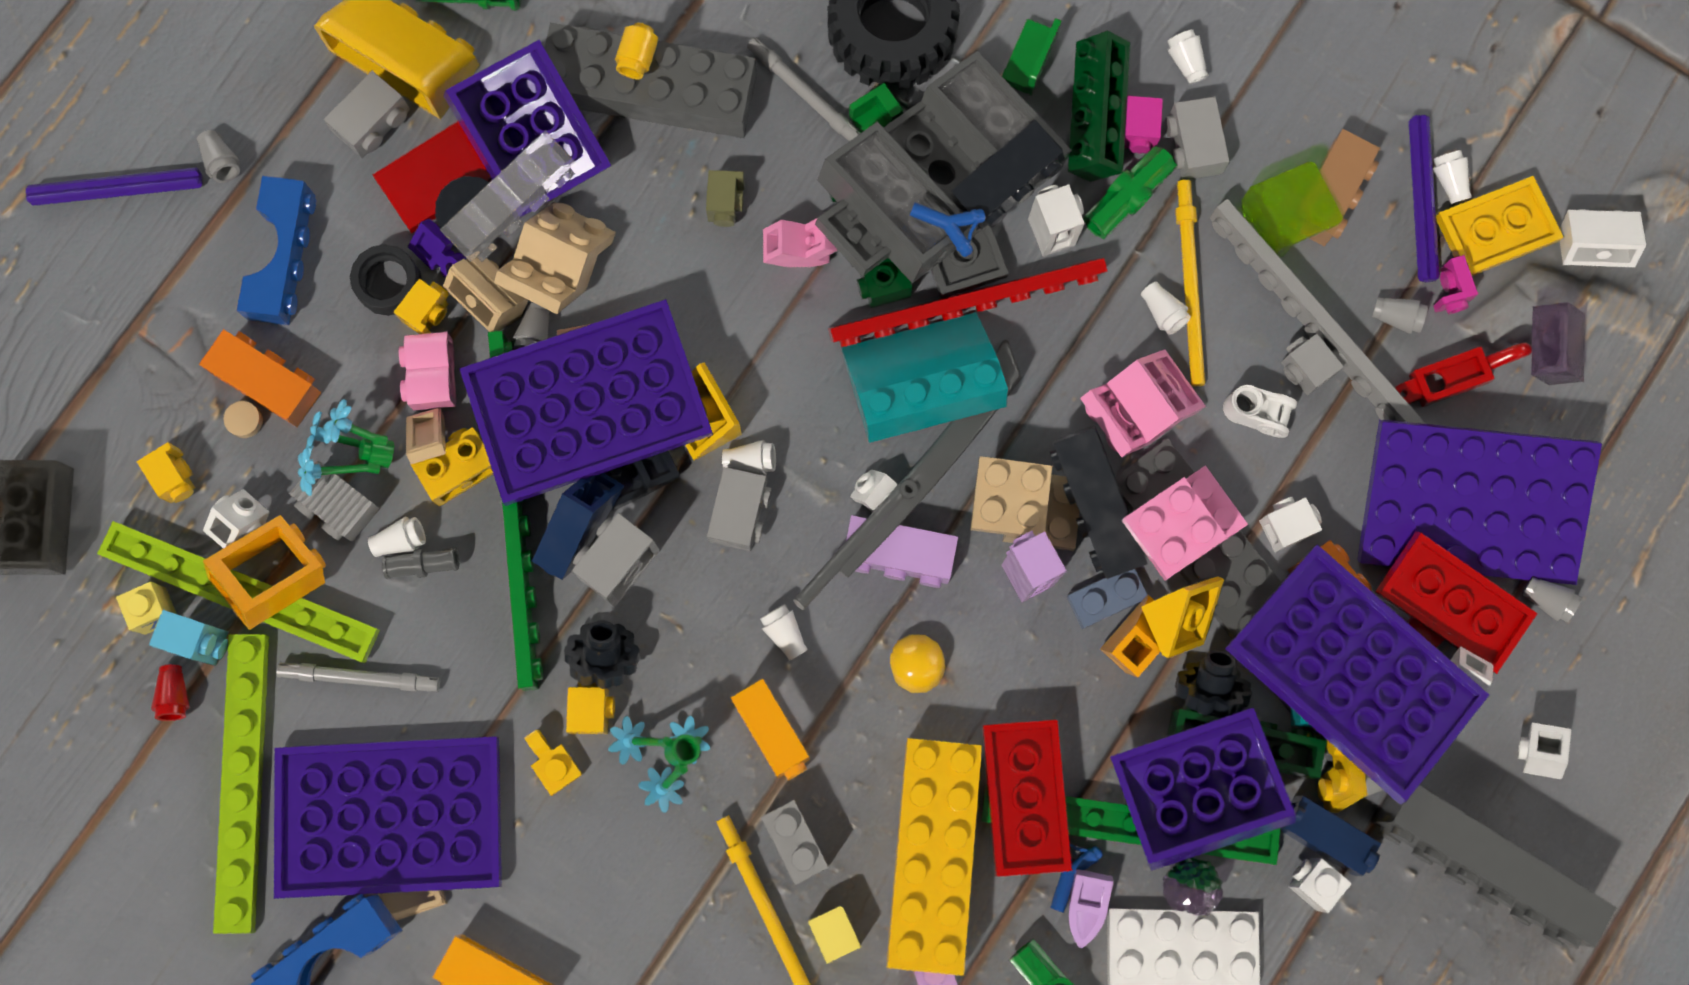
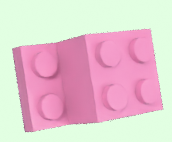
[1080,349,1206,457]
[1122,465,1248,581]

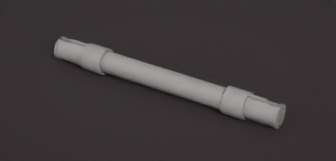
[747,37,861,141]
[277,662,441,693]

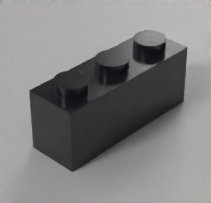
[951,119,1065,229]

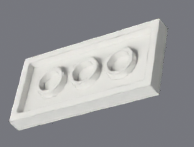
[1107,908,1260,985]

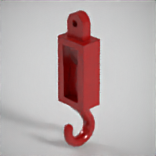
[1395,343,1533,407]

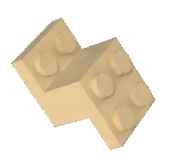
[494,202,616,314]
[970,456,1079,551]

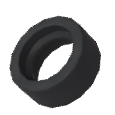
[350,244,422,316]

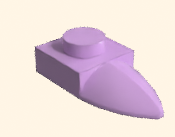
[1069,869,1113,948]

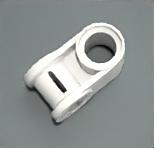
[1223,385,1297,438]

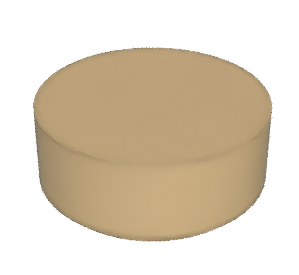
[224,401,263,438]

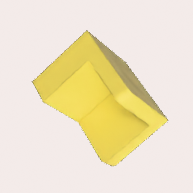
[808,906,861,964]

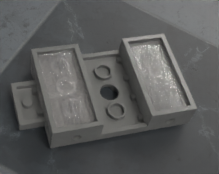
[815,51,1072,283]

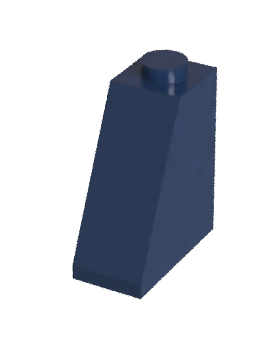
[532,473,624,580]

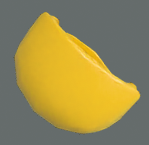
[890,634,945,693]

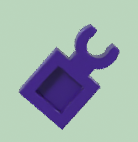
[407,219,466,279]

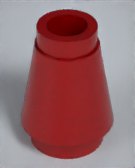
[151,664,190,721]

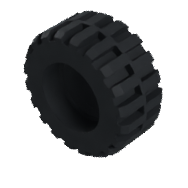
[828,0,960,90]

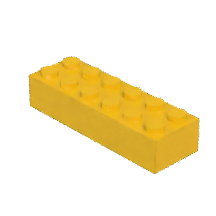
[886,738,982,976]

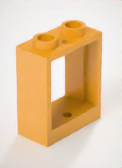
[203,515,326,630]
[731,679,810,781]

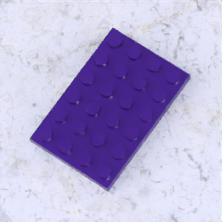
[459,299,713,506]
[1357,419,1602,585]
[1225,545,1490,804]
[274,736,502,899]

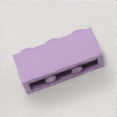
[846,515,958,588]
[1002,531,1066,602]

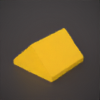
[685,362,742,460]
[1141,576,1224,658]

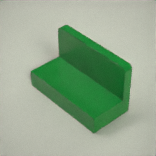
[1002,18,1062,96]

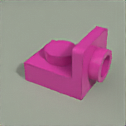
[1433,255,1478,314]

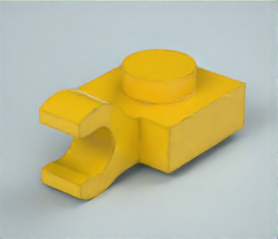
[524,729,583,796]

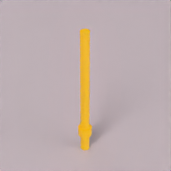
[1175,180,1205,387]
[716,815,811,985]

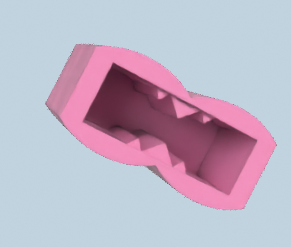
[399,332,456,411]

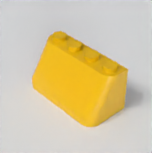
[314,0,480,120]

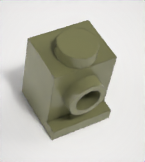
[706,170,745,227]

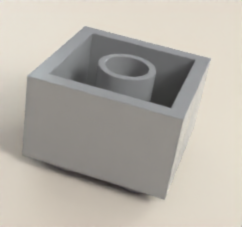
[572,513,660,607]

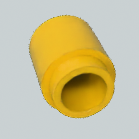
[615,23,659,79]

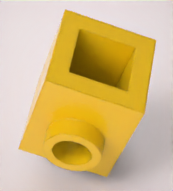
[566,682,615,734]

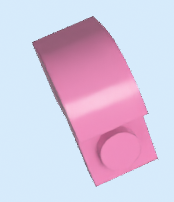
[763,219,837,267]

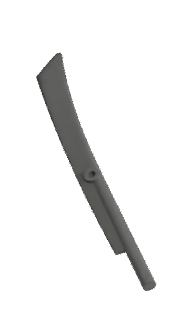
[793,340,1022,610]

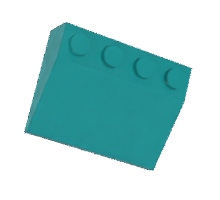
[841,312,1008,443]

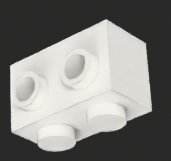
[1028,185,1084,257]
[1560,209,1646,267]

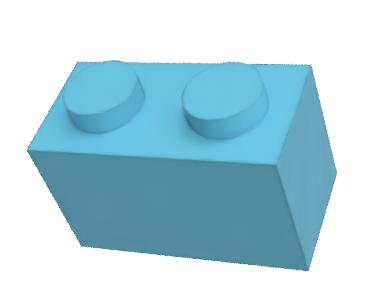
[149,610,228,666]

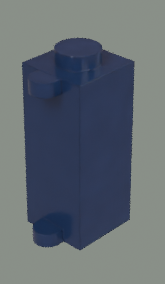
[1280,796,1381,876]

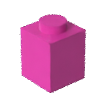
[1124,96,1163,153]

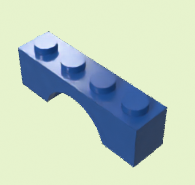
[237,176,316,325]
[250,894,403,985]

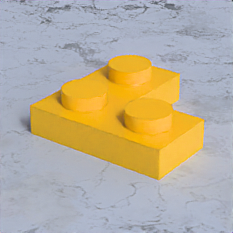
[1318,740,1368,813]

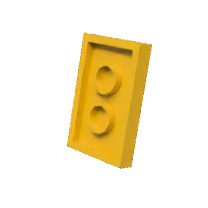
[1436,176,1564,276]

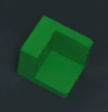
[849,83,903,133]

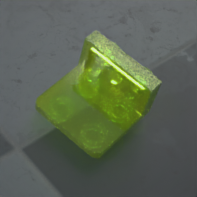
[1241,162,1343,258]

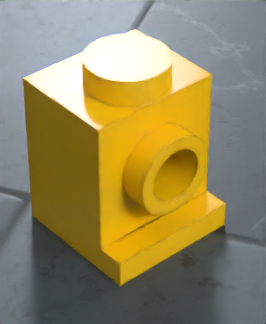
[393,279,450,334]
[136,442,195,503]

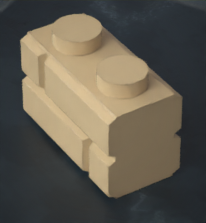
[443,251,528,332]

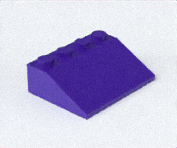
[444,40,612,220]
[1110,708,1296,871]

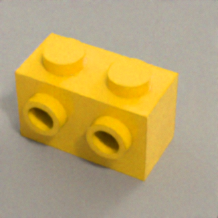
[410,427,493,507]

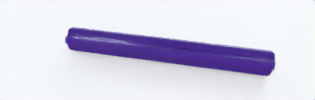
[1409,115,1440,282]
[26,168,203,206]

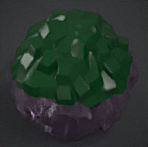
[1162,857,1223,916]

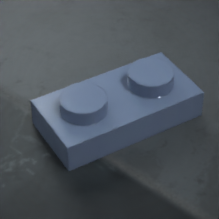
[1067,569,1147,629]

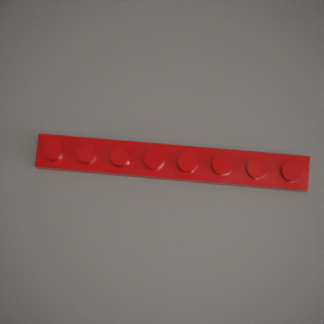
[828,258,1108,347]

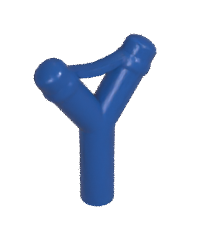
[909,202,986,257]
[1050,842,1103,913]

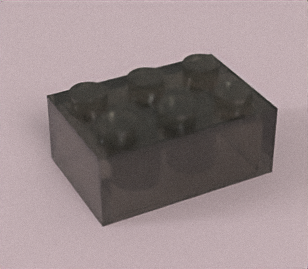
[0,460,74,575]

